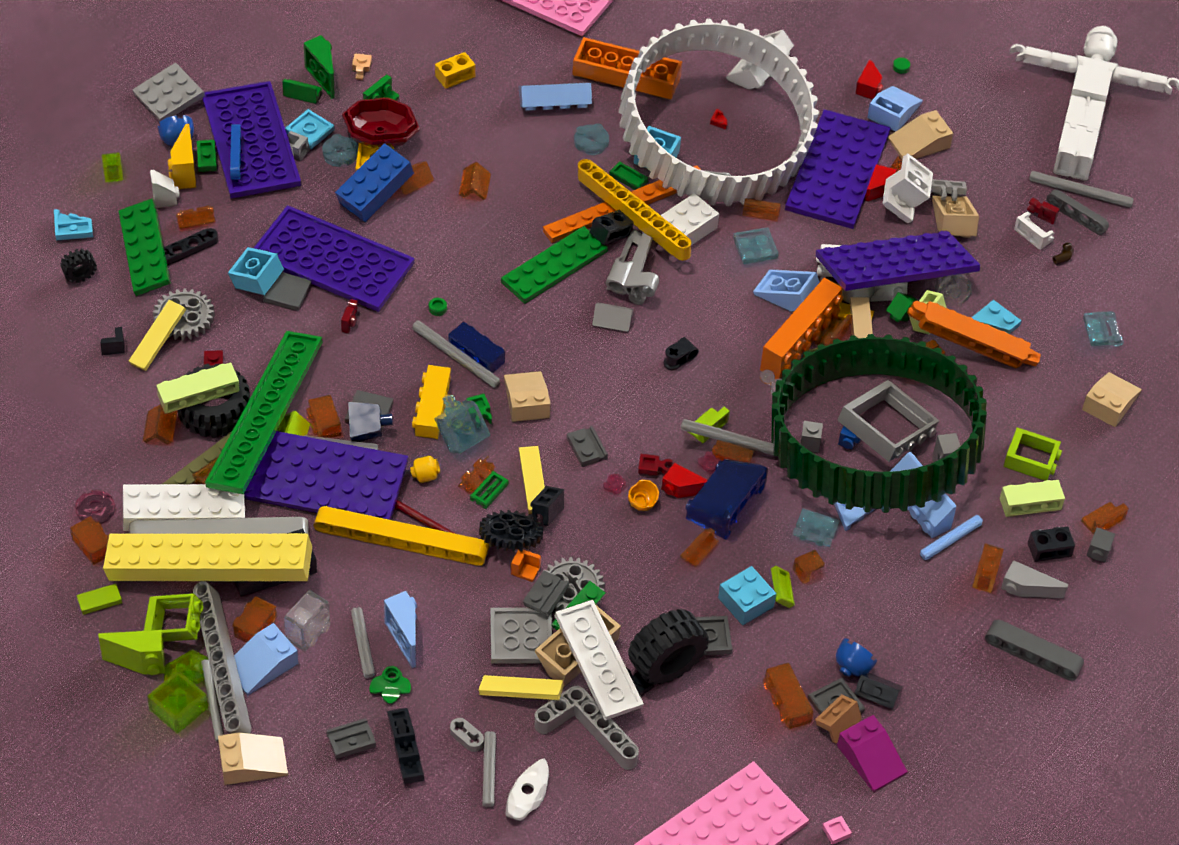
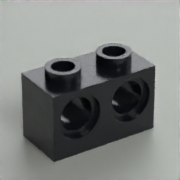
[589,210,634,245]
[1027,526,1075,562]

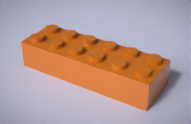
[572,37,682,100]
[760,278,843,380]

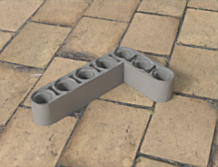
[534,686,639,770]

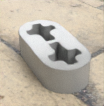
[450,718,484,752]

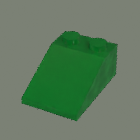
[303,35,335,99]

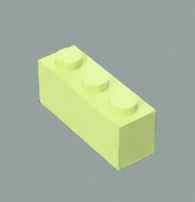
[1000,480,1065,517]

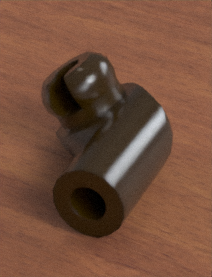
[1053,242,1074,264]

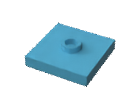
[285,109,335,149]

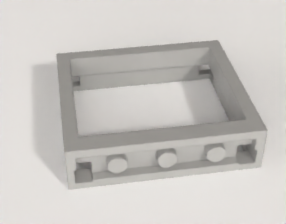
[837,380,939,462]

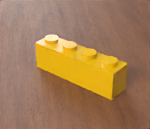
[412,365,451,439]

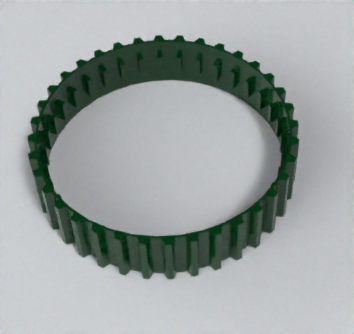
[771,334,987,513]

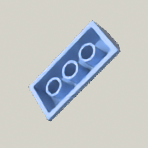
[519,83,592,110]
[891,452,957,538]

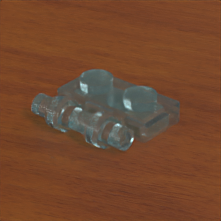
[792,508,840,547]

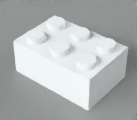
[661,193,719,245]

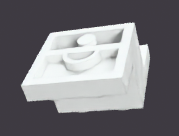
[883,154,933,224]

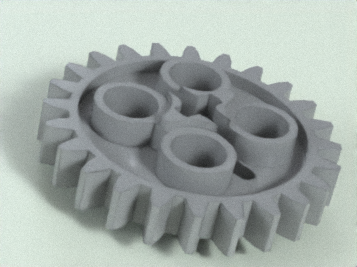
[153,288,215,340]
[543,557,605,612]

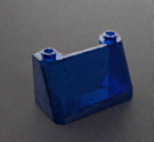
[685,459,768,540]

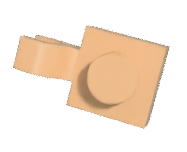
[352,54,372,80]

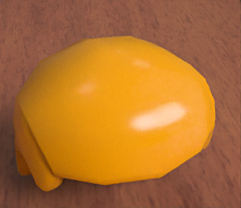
[628,479,659,511]

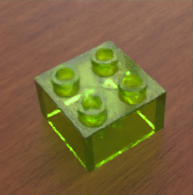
[147,670,209,734]

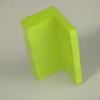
[688,407,730,443]
[277,411,310,436]

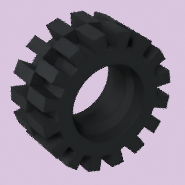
[60,249,97,283]

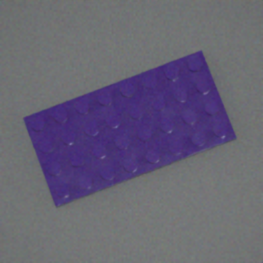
[202,81,301,198]
[785,109,891,229]
[254,205,415,312]
[816,231,980,291]
[244,431,409,520]

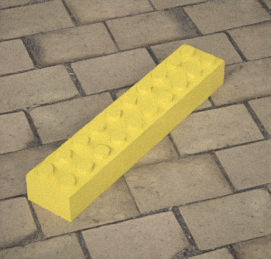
[103,534,312,581]

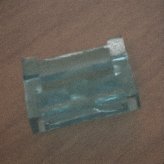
[1083,311,1124,347]

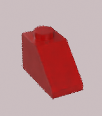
[855,60,884,100]
[865,164,896,201]
[661,462,708,498]

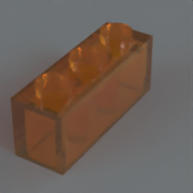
[763,662,814,730]

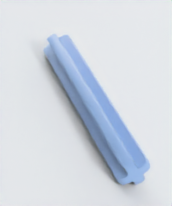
[920,515,983,560]

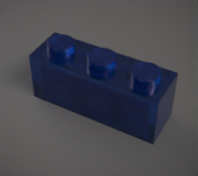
[448,321,505,373]

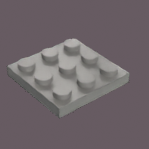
[132,62,205,122]
[490,608,552,663]

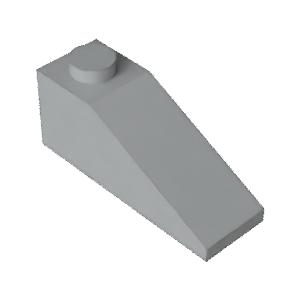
[1001,560,1069,599]

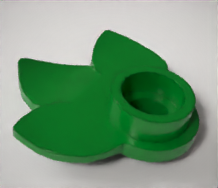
[369,666,411,704]

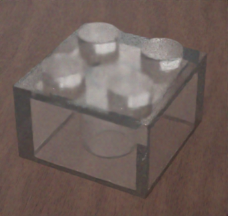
[284,590,331,652]

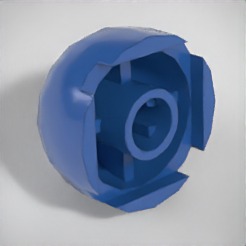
[157,115,194,146]
[836,638,877,677]

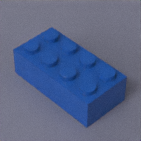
[335,143,414,222]

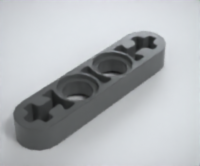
[1047,190,1109,235]

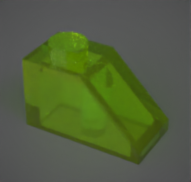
[102,152,123,182]
[164,649,209,684]

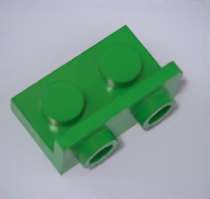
[363,74,399,100]

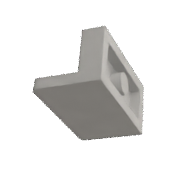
[592,302,634,332]

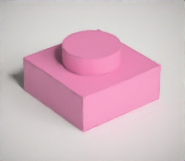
[822,816,852,845]

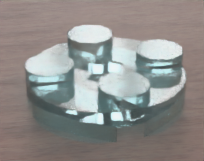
[574,123,609,155]
[322,134,357,167]

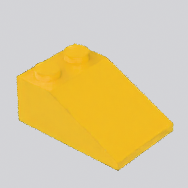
[168,124,196,189]

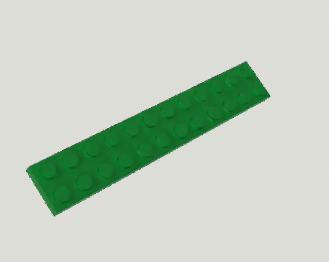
[205,331,323,494]

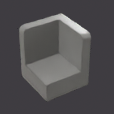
[288,131,310,161]

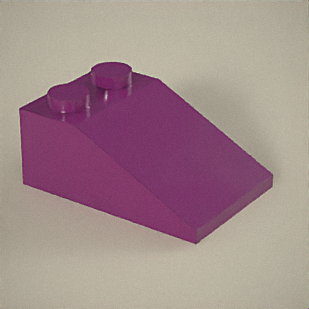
[837,715,908,793]

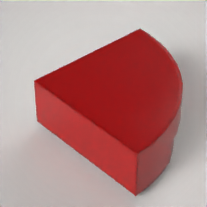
[710,109,728,130]

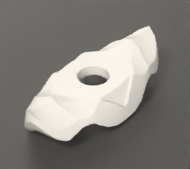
[506,759,549,820]

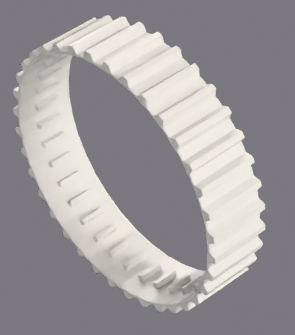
[619,19,819,206]

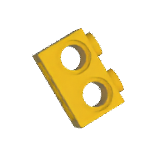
[435,52,476,89]

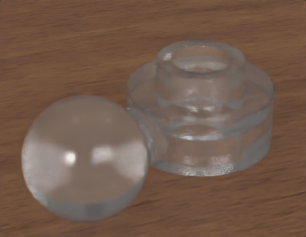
[760,369,782,394]

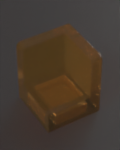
[793,550,825,584]

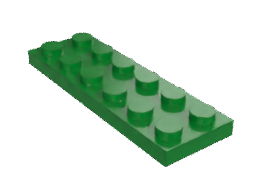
[118,198,171,296]
[501,226,608,304]

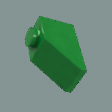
[886,292,919,322]

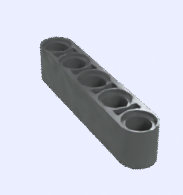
[985,620,1084,681]

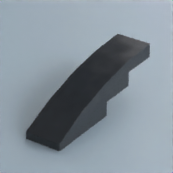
[387,708,425,784]

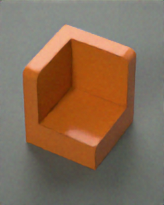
[511,549,541,582]

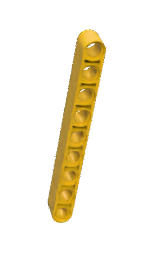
[578,159,691,261]
[313,506,489,566]

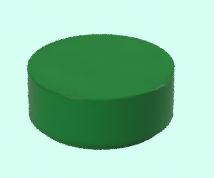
[893,57,910,74]
[428,298,447,316]

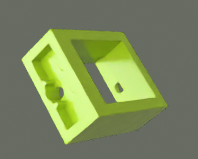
[1003,427,1062,481]
[144,593,203,642]

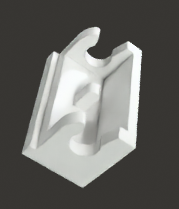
[1014,212,1055,250]

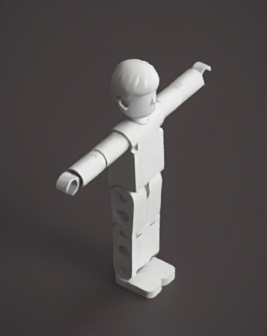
[1010,26,1179,180]

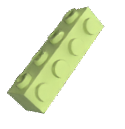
[156,362,239,414]

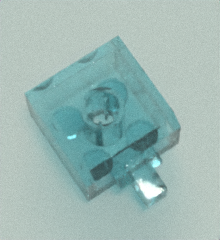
[434,395,491,453]

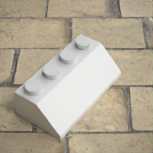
[726,30,794,90]

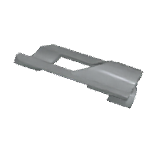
[605,229,659,305]

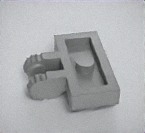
[931,179,967,201]

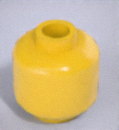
[410,456,440,483]

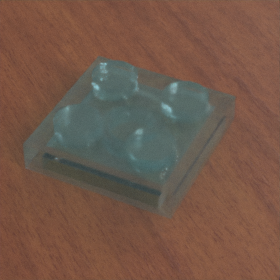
[733,227,779,264]

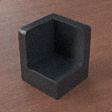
[100,327,125,355]

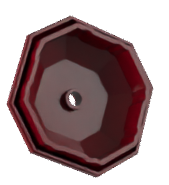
[342,98,420,148]

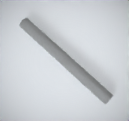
[201,660,223,741]

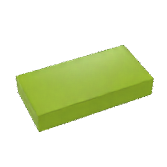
[771,566,794,608]
[76,584,122,615]

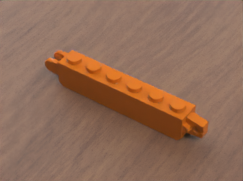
[907,300,1041,368]

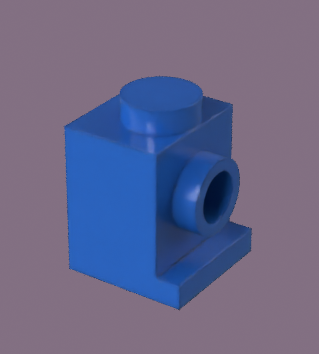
[838,426,861,450]

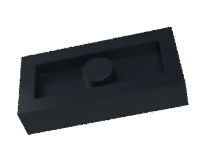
[854,673,903,709]

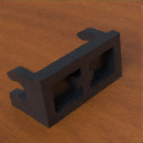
[530,485,564,526]

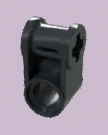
[663,337,699,370]

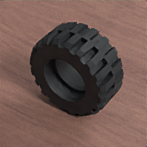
[177,364,250,438]
[628,609,709,685]

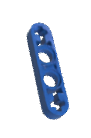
[230,124,241,180]

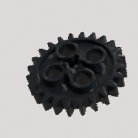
[479,510,544,552]

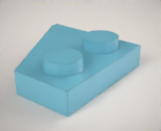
[54,209,93,240]
[971,300,1022,334]

